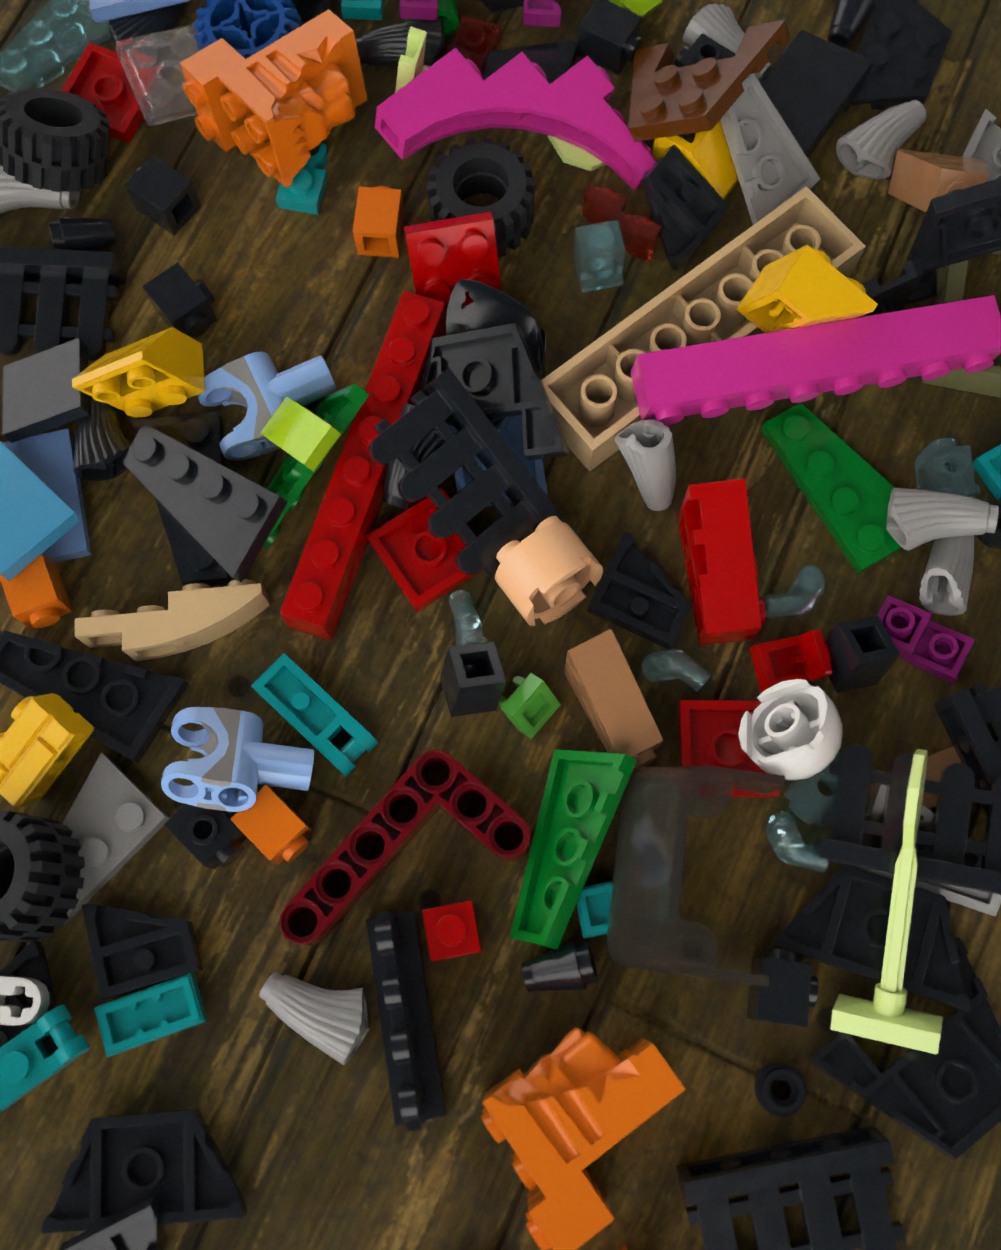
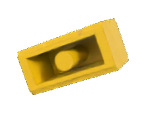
[0,693,94,808]

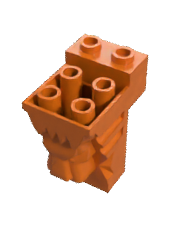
[180,9,368,188]
[480,1027,686,1250]

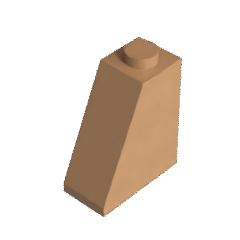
[888,149,989,212]
[564,629,664,771]

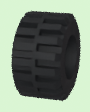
[0,88,110,192]
[427,138,535,258]
[0,810,85,942]

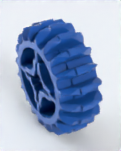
[193,0,302,59]

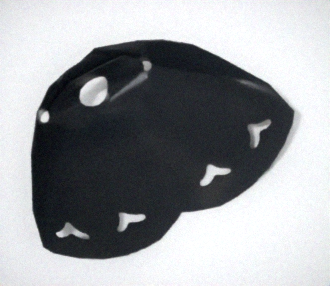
[446,279,546,426]

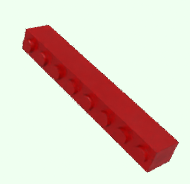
[280,290,446,641]

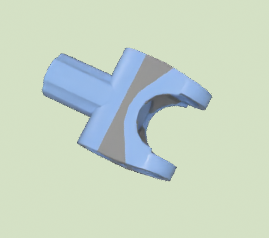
[197,352,337,461]
[161,707,314,812]

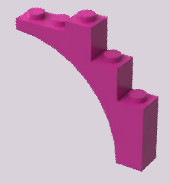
[375,48,656,191]

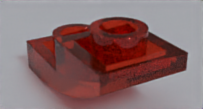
[443,15,501,75]
[582,183,661,263]

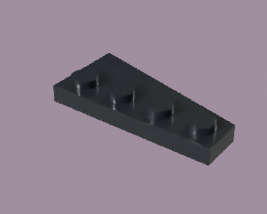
[121,423,288,583]
[0,631,189,763]

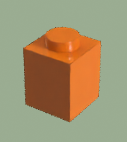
[353,186,405,258]
[0,553,73,629]
[230,785,313,865]

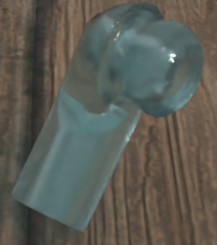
[764,566,825,618]
[448,590,489,646]
[641,649,712,692]
[766,811,829,873]

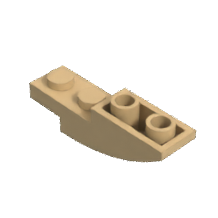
[75,579,270,661]

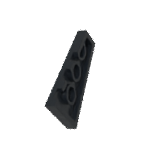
[131,411,231,586]

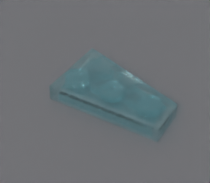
[0,0,111,92]

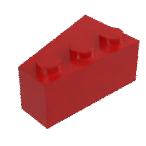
[677,478,766,646]

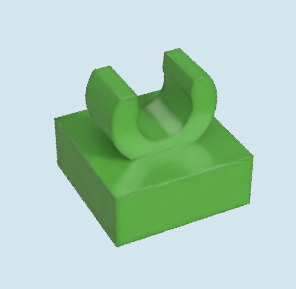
[499,673,561,739]

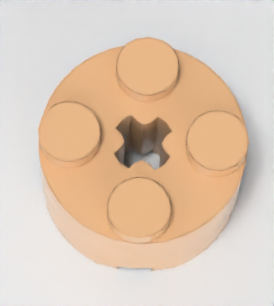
[495,516,603,626]

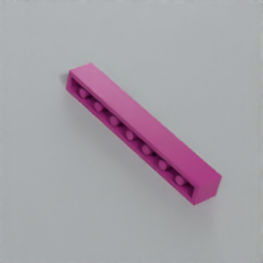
[630,295,1001,426]

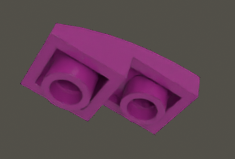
[878,595,975,685]

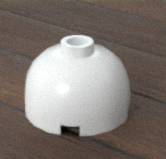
[738,679,843,780]

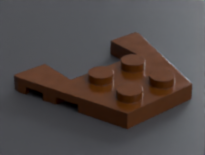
[628,19,790,142]

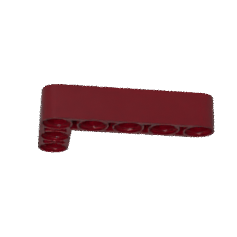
[279,749,531,946]

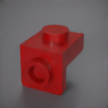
[749,629,832,692]

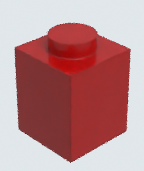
[422,900,482,962]

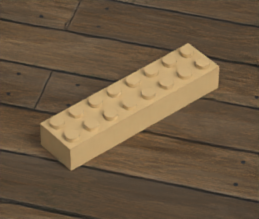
[542,186,866,472]

